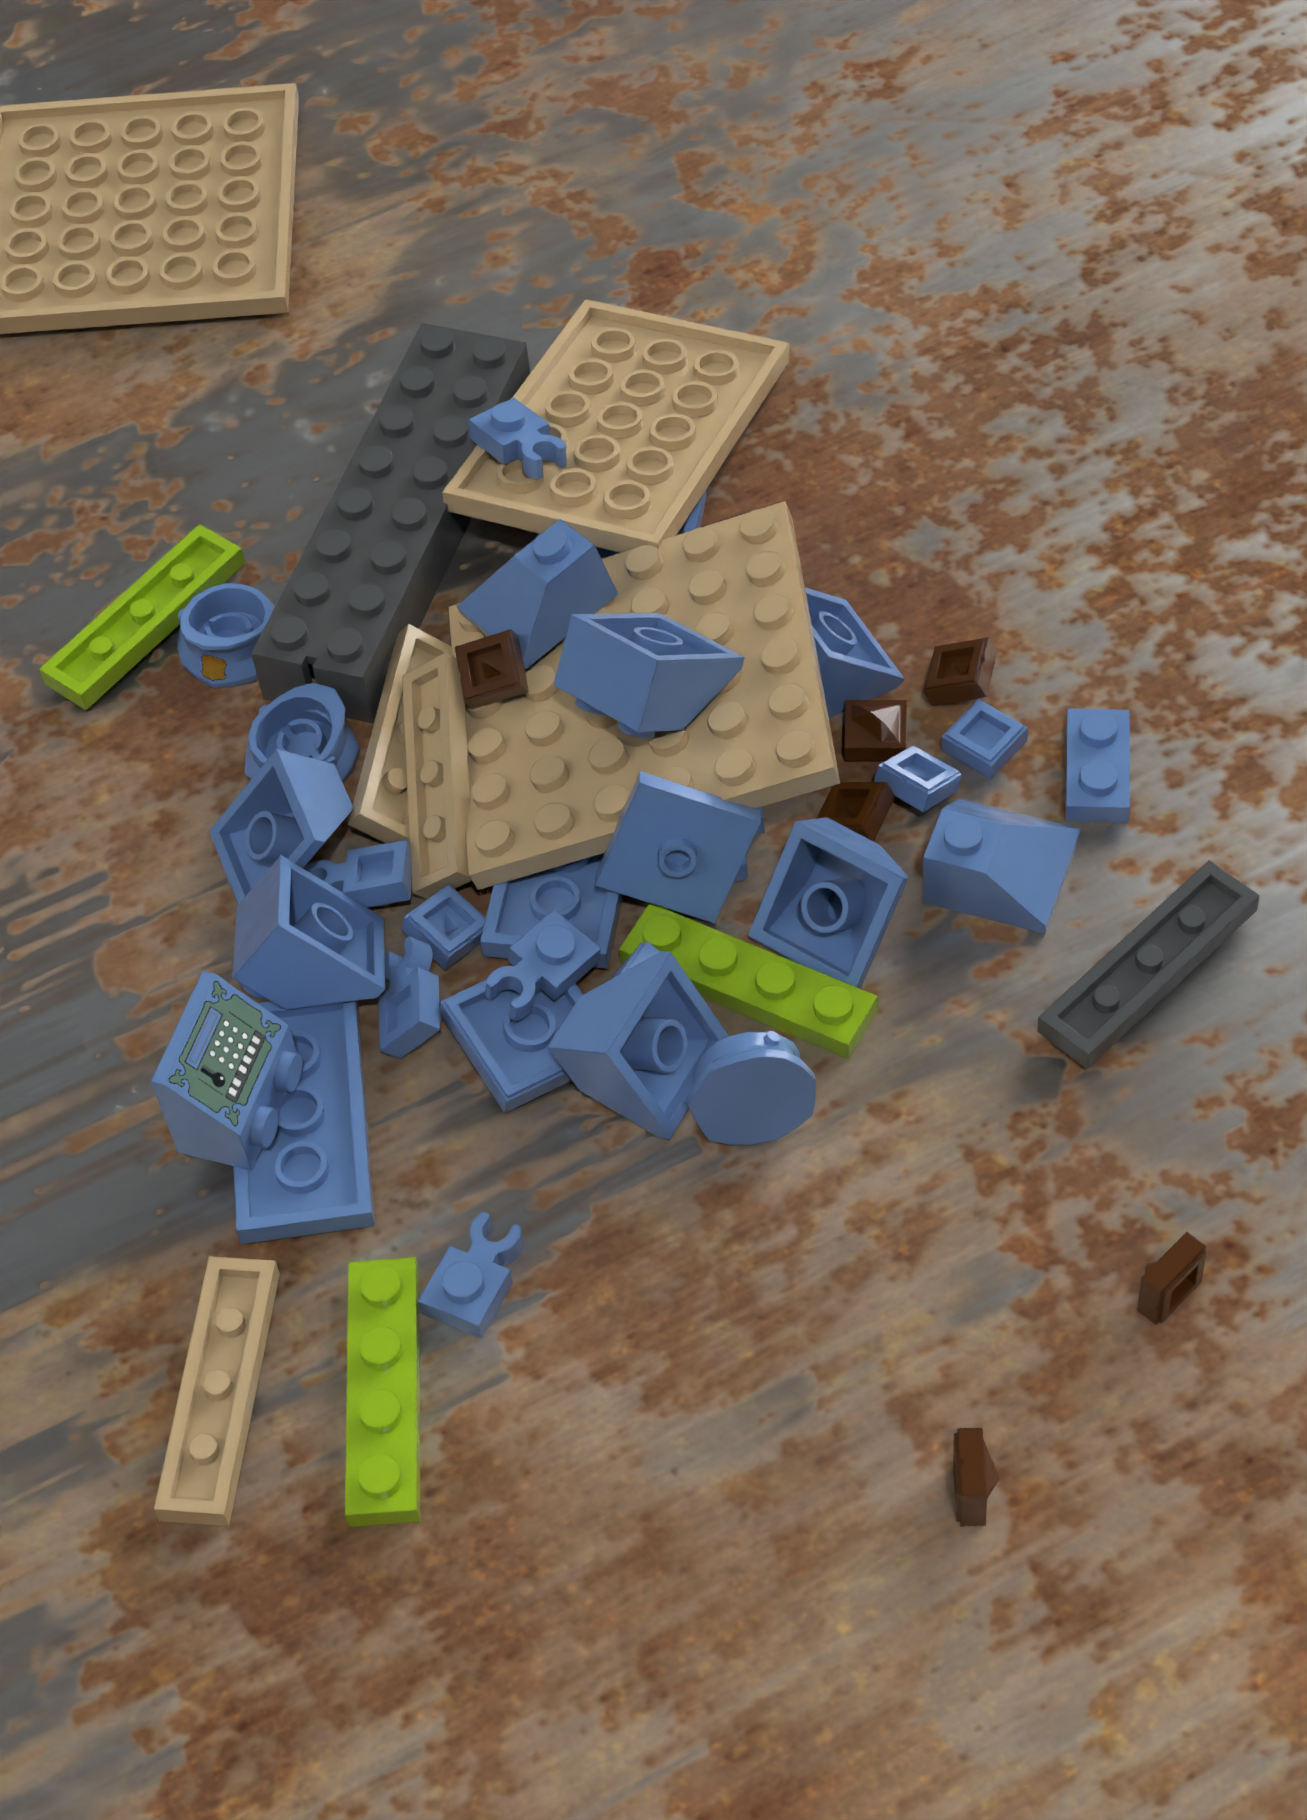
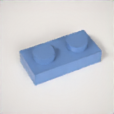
[1065,708,1130,823]

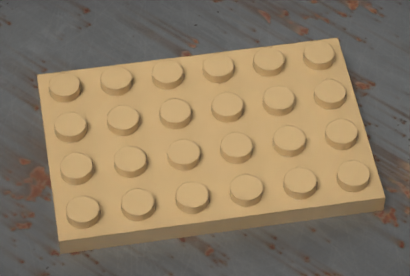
[442,299,789,553]

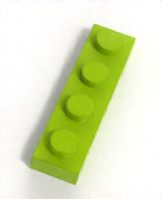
[39,524,246,710]
[619,903,878,1059]
[345,1257,420,1527]

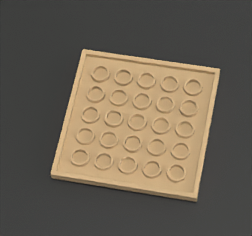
[0,83,299,334]
[449,501,840,890]

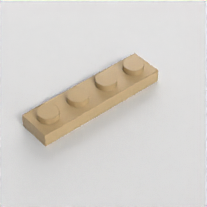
[348,624,452,844]
[402,652,472,899]
[154,1256,280,1526]

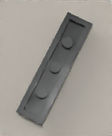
[1037,860,1260,1069]

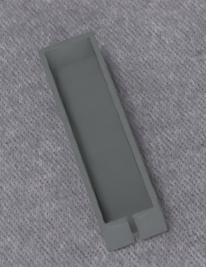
[251,323,530,724]

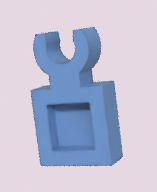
[468,398,567,480]
[304,840,412,907]
[485,909,601,1022]
[378,936,441,1059]
[418,1212,524,1339]

